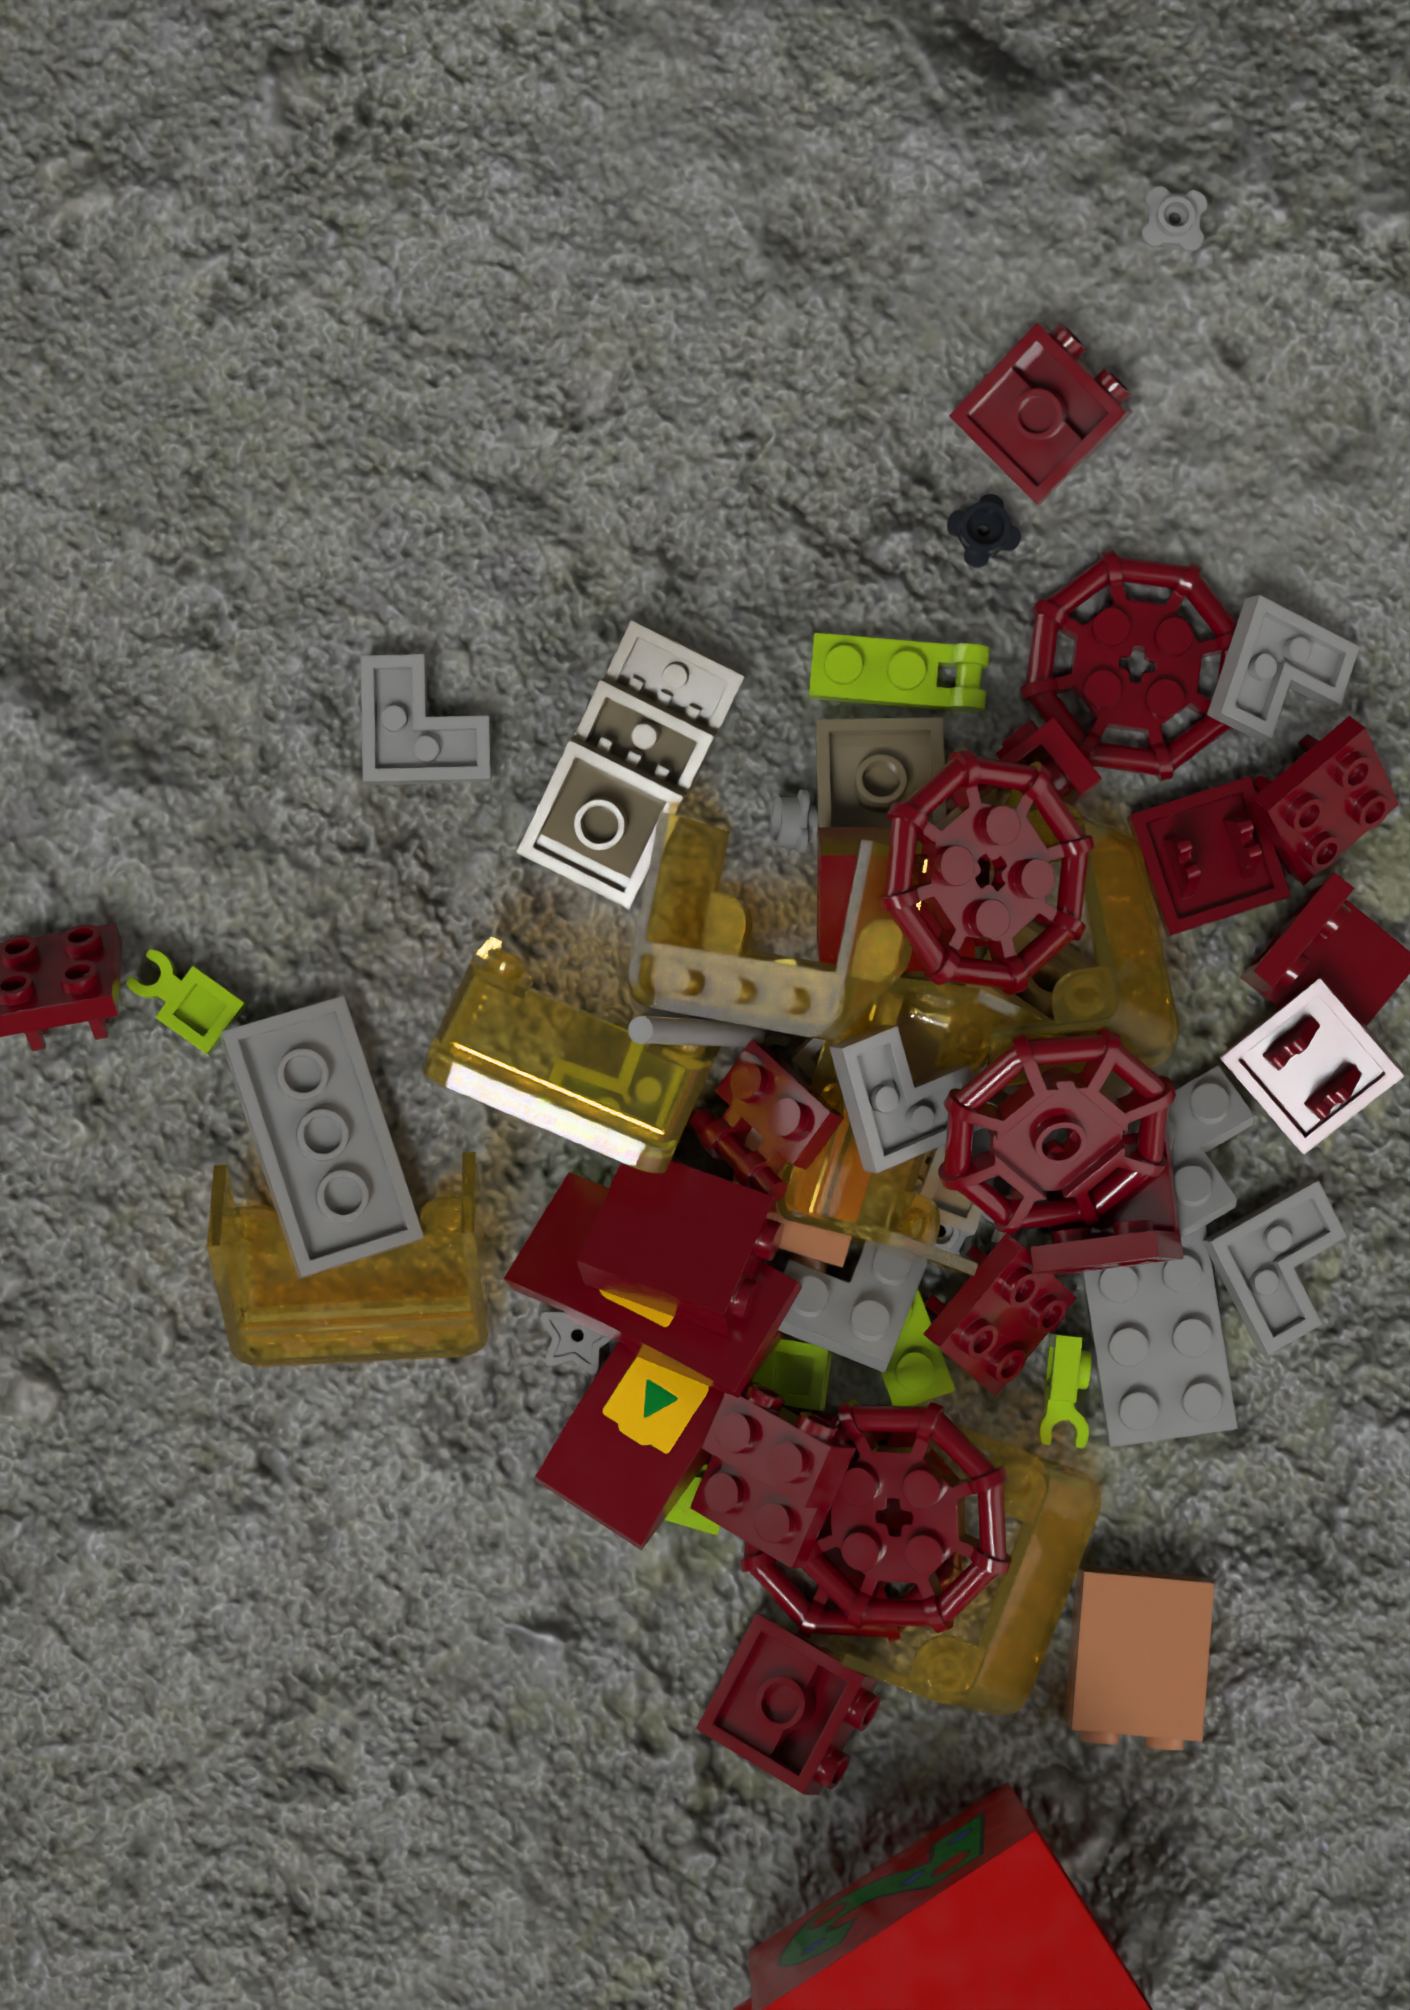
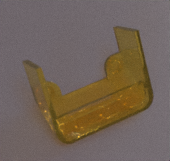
[987,802,1180,1086]
[628,812,927,1040]
[421,937,722,1173]
[777,972,1052,1276]
[207,1152,488,1367]
[837,1419,1101,1716]

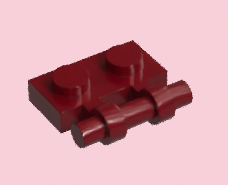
[690,1039,845,1202]

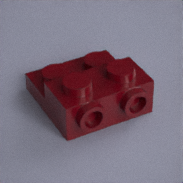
[949,323,1133,505]
[690,1383,856,1568]
[696,1613,881,1795]

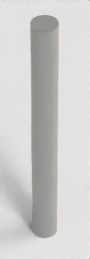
[628,1016,765,1047]

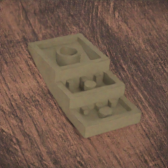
[516,618,748,909]
[816,717,947,984]

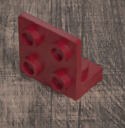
[946,717,1102,815]
[1240,872,1410,1026]
[1030,1132,1183,1275]

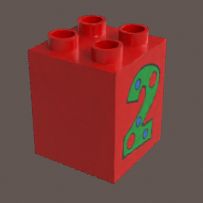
[733,1782,1153,2010]

